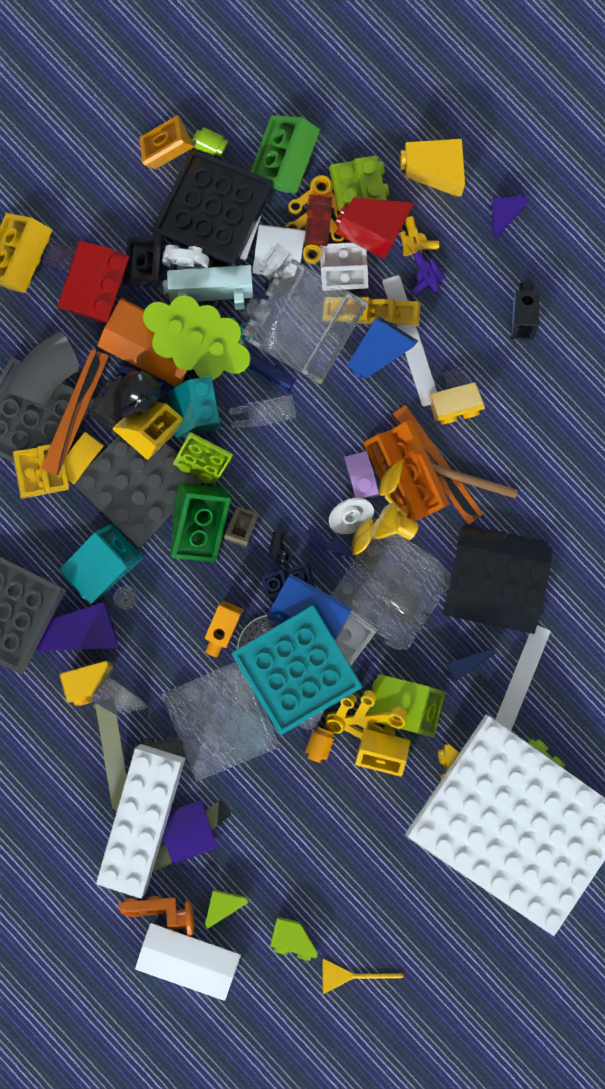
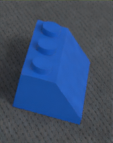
[267,574,352,640]

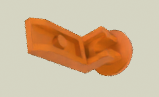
[118,896,194,936]

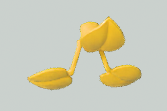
[351,460,418,556]

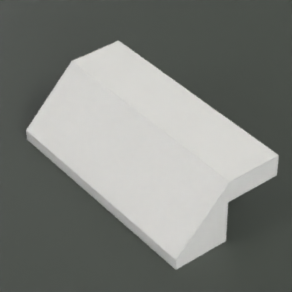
[135,923,241,1001]

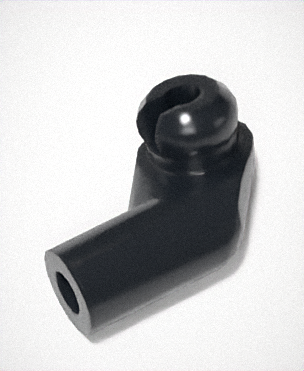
[269,532,291,565]

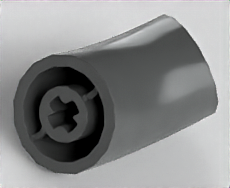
[5,331,79,407]

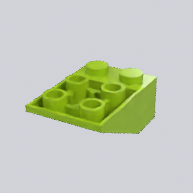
[173,432,233,485]

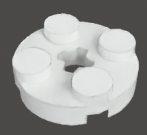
[162,245,209,270]

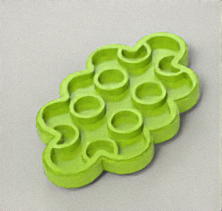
[143,295,251,380]

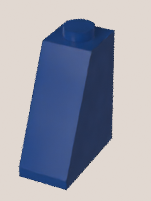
[347,316,418,378]

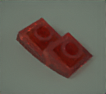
[304,194,332,246]

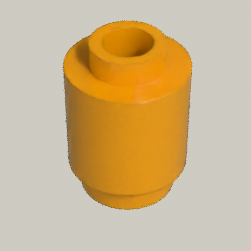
[305,726,334,763]

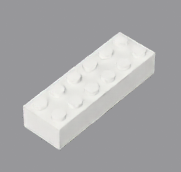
[96,744,185,899]

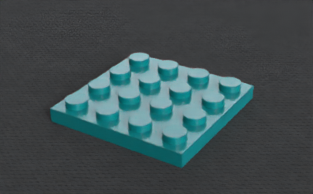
[231,604,363,736]

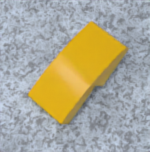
[64,432,104,485]

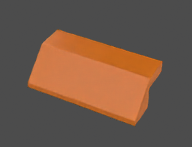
[97,298,188,387]
[363,420,450,522]

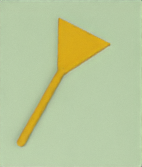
[323,959,403,994]

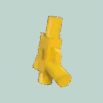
[400,216,439,260]

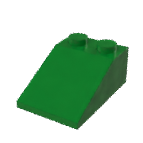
[170,482,231,562]

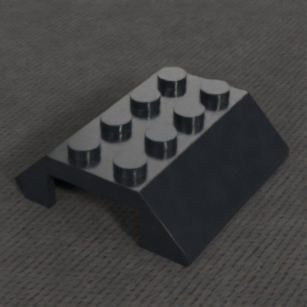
[443,525,552,634]

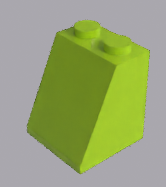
[366,674,446,738]

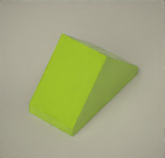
[205,890,249,928]

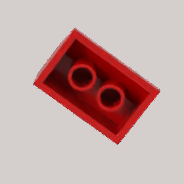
[57,241,129,323]

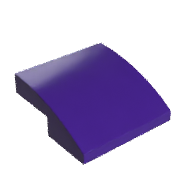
[163,800,217,864]

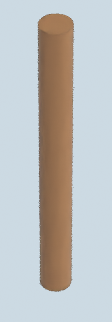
[431,463,518,498]

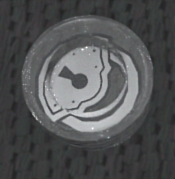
[114,586,138,610]

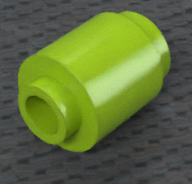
[192,127,228,158]

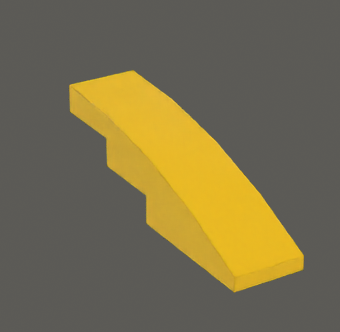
[322,297,421,326]

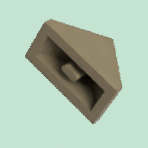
[224,506,259,548]

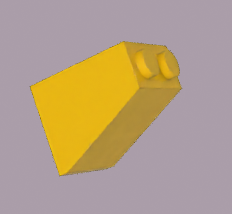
[400,139,465,196]

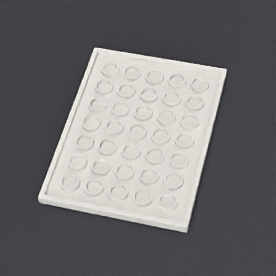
[405,715,605,936]

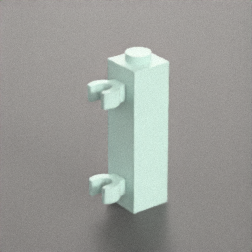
[163,265,253,310]

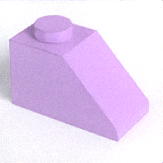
[344,451,379,499]

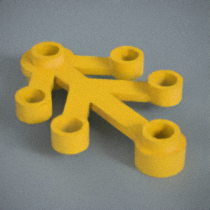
[286,175,345,264]
[325,690,408,740]

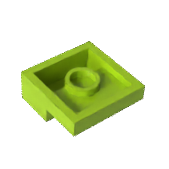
[329,156,389,212]

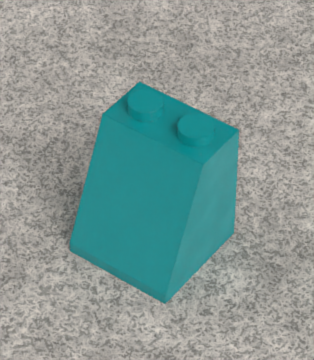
[168,376,222,438]
[59,523,144,604]

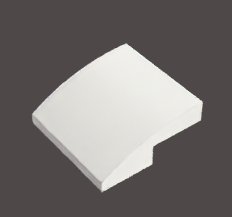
[253,224,305,279]
[320,243,368,291]

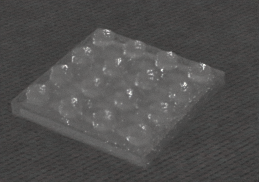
[161,662,280,781]

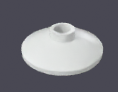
[329,498,374,534]

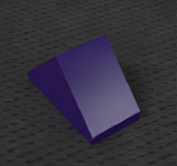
[491,197,529,239]

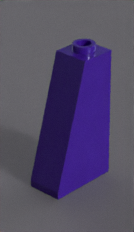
[35,602,120,652]

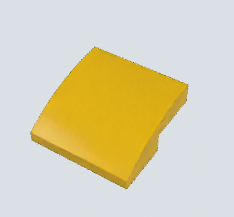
[12,445,69,499]

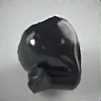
[119,371,162,418]

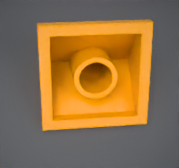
[139,115,194,169]

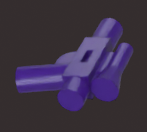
[410,250,446,296]

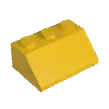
[0,213,52,293]
[60,661,114,706]

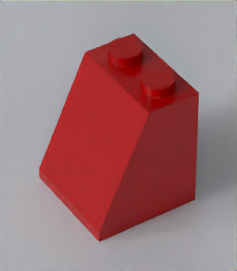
[335,197,413,259]

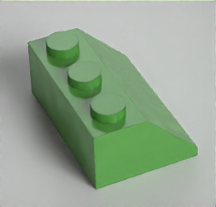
[250,115,320,193]

